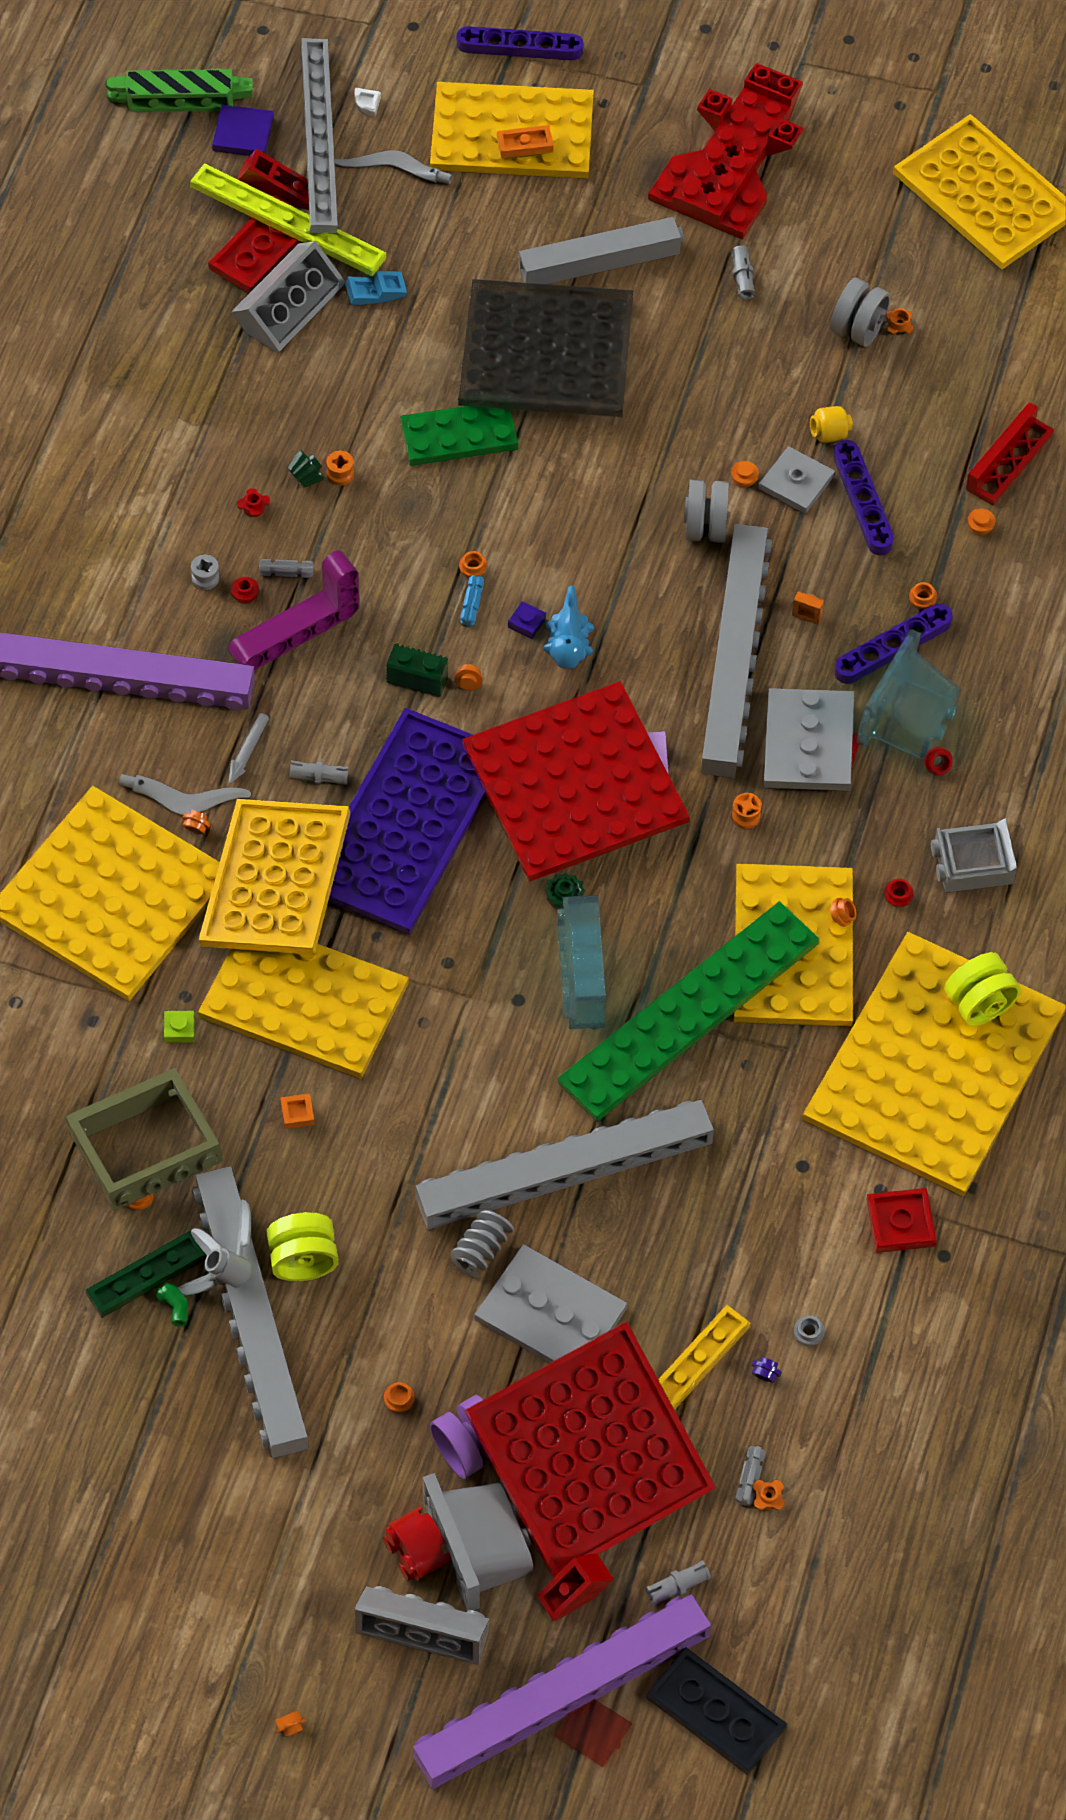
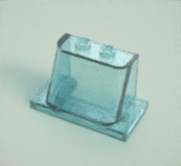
[857,629,961,760]

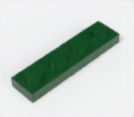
[86,1230,207,1318]

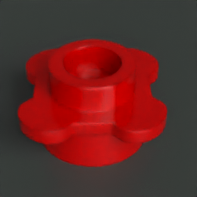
[237,488,270,517]

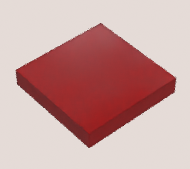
[866,1188,937,1253]

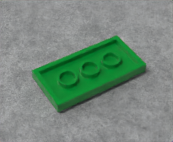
[400,399,518,466]

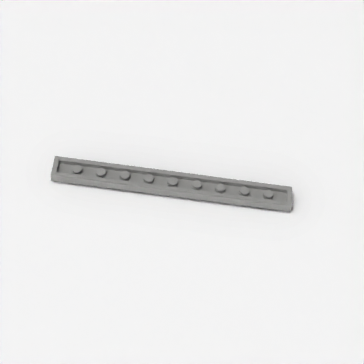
[301,38,338,233]

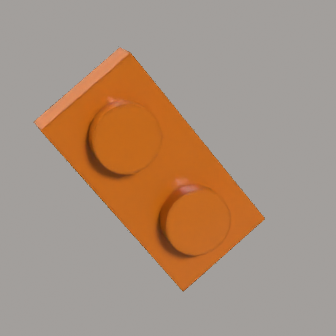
[497,125,554,158]

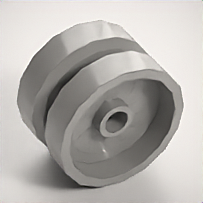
[830,277,891,347]
[684,479,729,543]

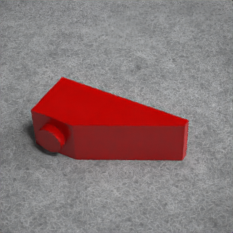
[237,149,309,210]

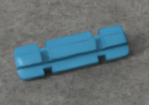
[460,575,484,627]

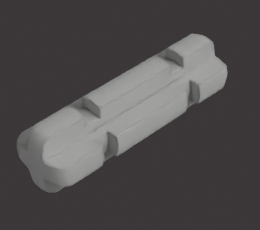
[259,559,314,578]
[735,1446,766,1506]

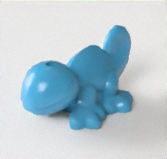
[543,585,594,669]

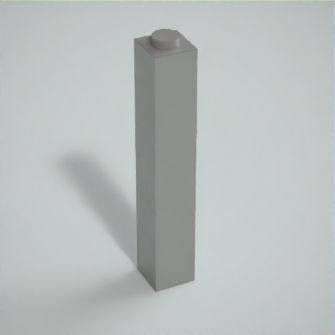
[519,217,684,288]

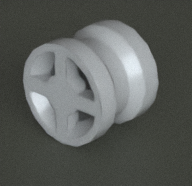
[191,554,220,590]

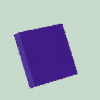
[212,104,274,156]

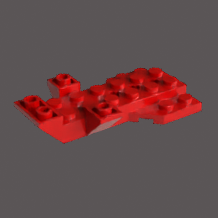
[648,63,803,240]

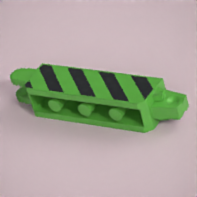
[106,69,253,112]

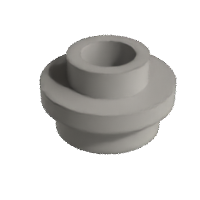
[794,1316,825,1346]

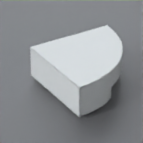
[354,88,381,118]

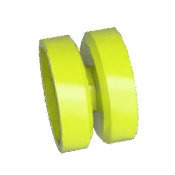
[944,952,1022,1026]
[267,1212,339,1281]

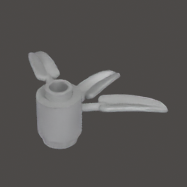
[178,1199,251,1296]

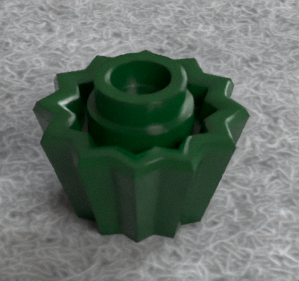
[288,450,324,488]
[544,872,586,913]

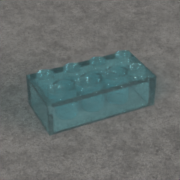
[556,896,606,1029]

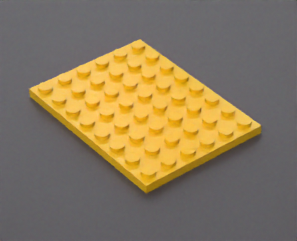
[802,932,1066,1197]

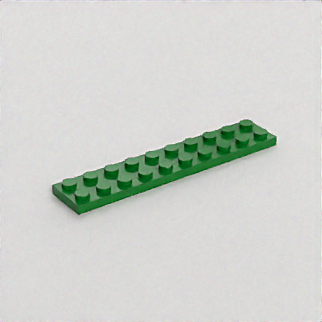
[557,901,819,1122]

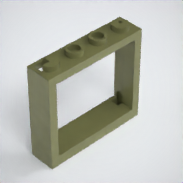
[65,1068,223,1211]

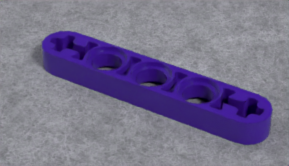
[456,26,584,60]
[833,440,894,555]
[835,604,952,684]

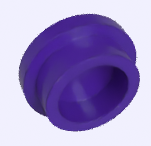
[752,1357,782,1383]

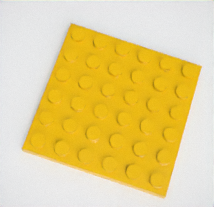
[0,785,220,1001]

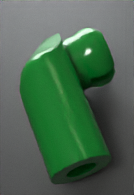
[156,1283,188,1326]

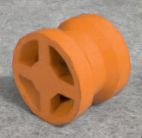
[326,450,354,486]
[732,793,762,829]

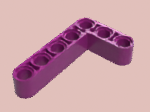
[228,550,360,670]

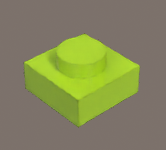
[164,1011,195,1043]

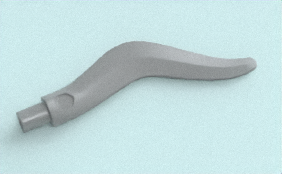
[334,150,453,184]
[119,774,251,815]

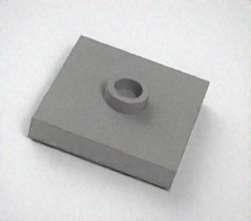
[759,446,835,514]

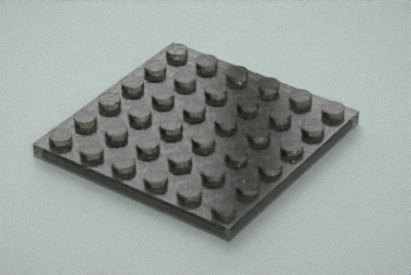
[458,279,634,417]

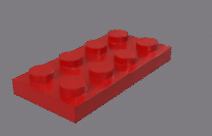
[208,195,302,293]

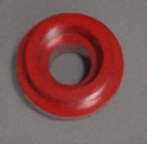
[231,577,259,604]
[924,747,953,776]
[884,879,914,907]

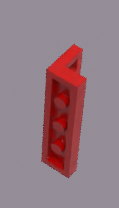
[966,402,1054,506]

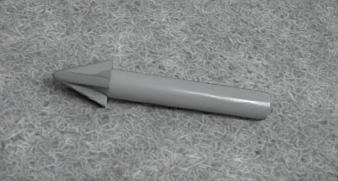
[229,713,269,783]

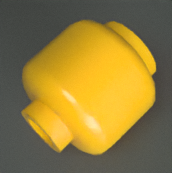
[810,406,853,443]

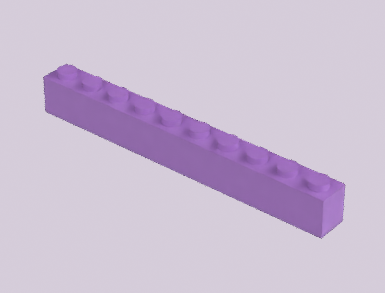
[0,633,255,710]
[413,1594,711,1790]

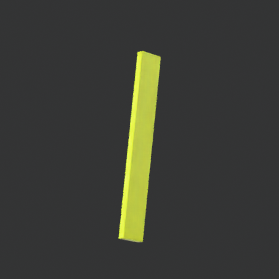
[190,163,386,277]

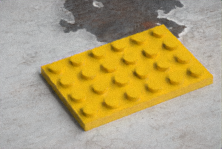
[430,82,594,179]
[893,114,1066,270]
[199,799,351,955]
[734,864,853,1027]
[198,944,409,1079]

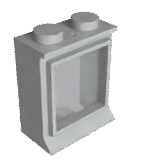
[931,818,1017,892]

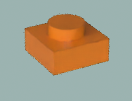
[792,591,824,624]
[280,1093,315,1129]

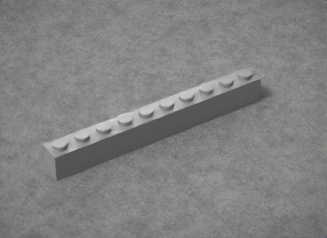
[701,524,772,778]
[416,1100,714,1230]
[192,1166,308,1458]

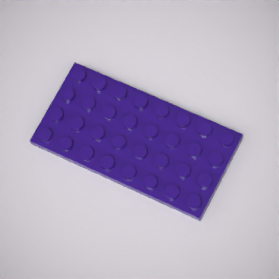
[328,708,487,935]

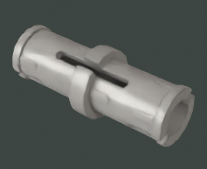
[731,246,755,300]
[289,760,348,785]
[645,1560,711,1606]

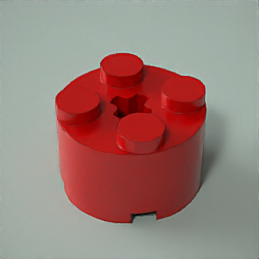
[383,1506,451,1581]

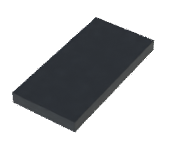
[646,1647,788,1776]

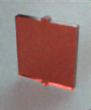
[556,1699,632,1767]

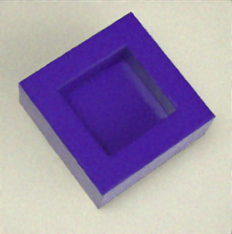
[508,601,546,639]

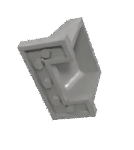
[423,1473,533,1611]

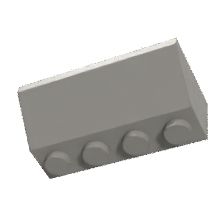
[231,241,346,352]
[355,1586,489,1665]

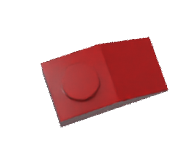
[536,1554,614,1621]

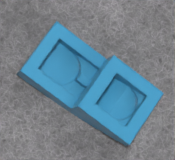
[345,271,407,305]

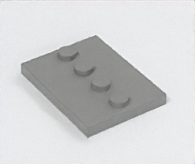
[764,688,854,791]
[474,1244,628,1363]

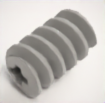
[450,1210,514,1278]

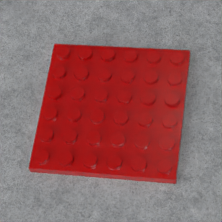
[462,681,690,882]
[464,1321,716,1578]

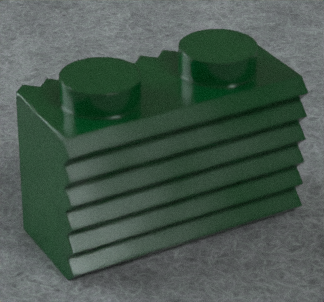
[386,643,448,697]

